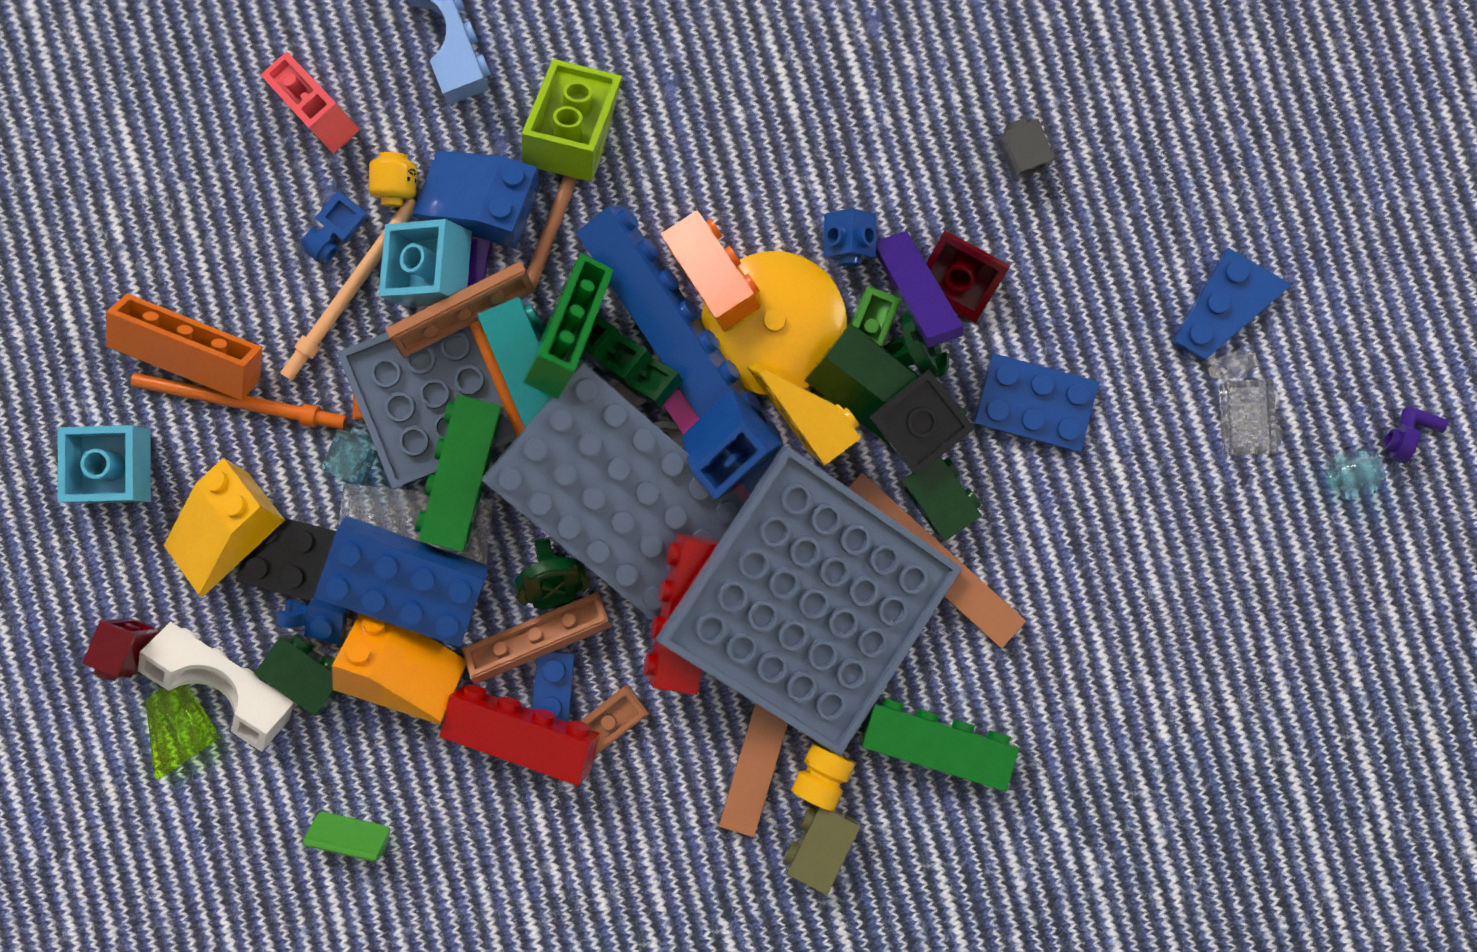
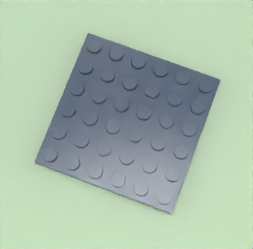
[656,445,962,756]

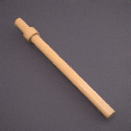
[280,199,416,381]

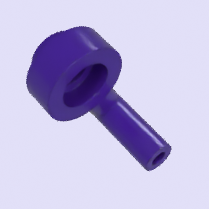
[1384,406,1448,464]

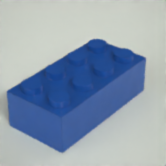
[313,516,489,647]

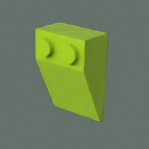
[521,59,622,182]

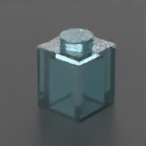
[321,426,378,485]

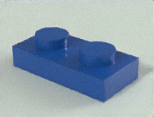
[532,651,576,722]

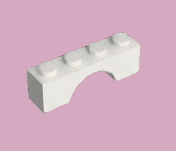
[138,622,294,752]

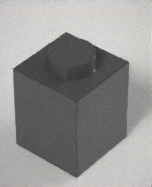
[998,119,1054,181]

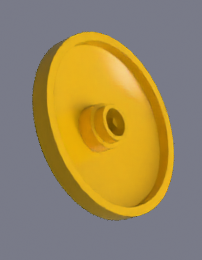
[701,251,847,397]

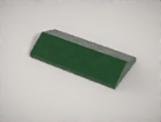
[805,323,967,447]

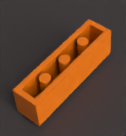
[106,293,263,401]

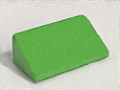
[851,286,901,347]
[303,812,390,862]

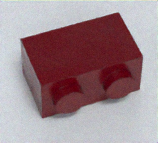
[82,618,161,681]

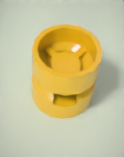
[791,742,856,811]

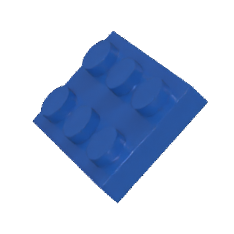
[973,353,1099,453]

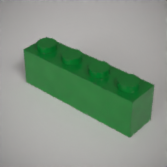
[523,253,614,399]
[415,394,504,552]
[859,697,1019,792]

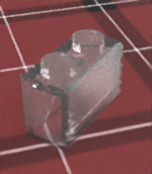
[1218,379,1282,457]

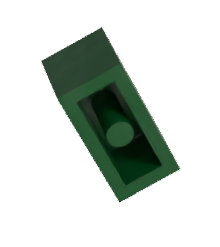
[899,456,982,542]
[254,633,339,716]

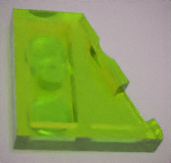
[145,684,222,780]

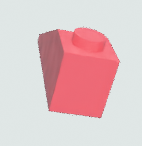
[261,51,360,154]

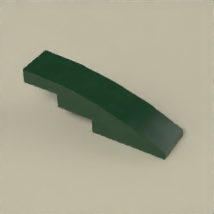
[544,316,684,408]

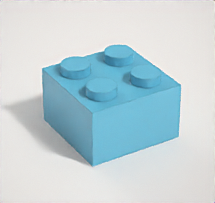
[379,219,472,307]
[58,425,151,504]

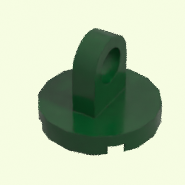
[883,311,949,378]
[514,537,590,610]

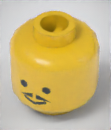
[368,152,417,207]

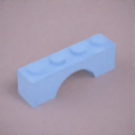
[408,0,491,105]

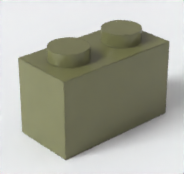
[783,806,861,895]

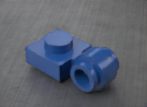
[301,190,369,263]

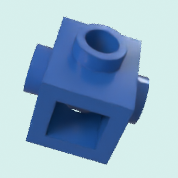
[823,208,877,267]

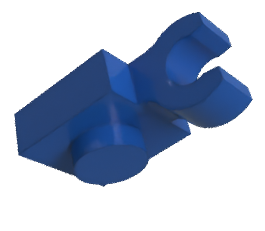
[277,598,348,645]

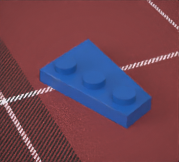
[1171,248,1292,361]

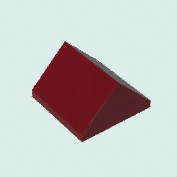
[926,230,1010,323]

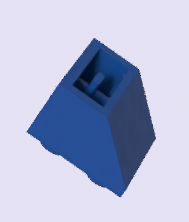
[681,387,783,500]

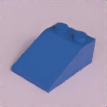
[412,151,540,249]

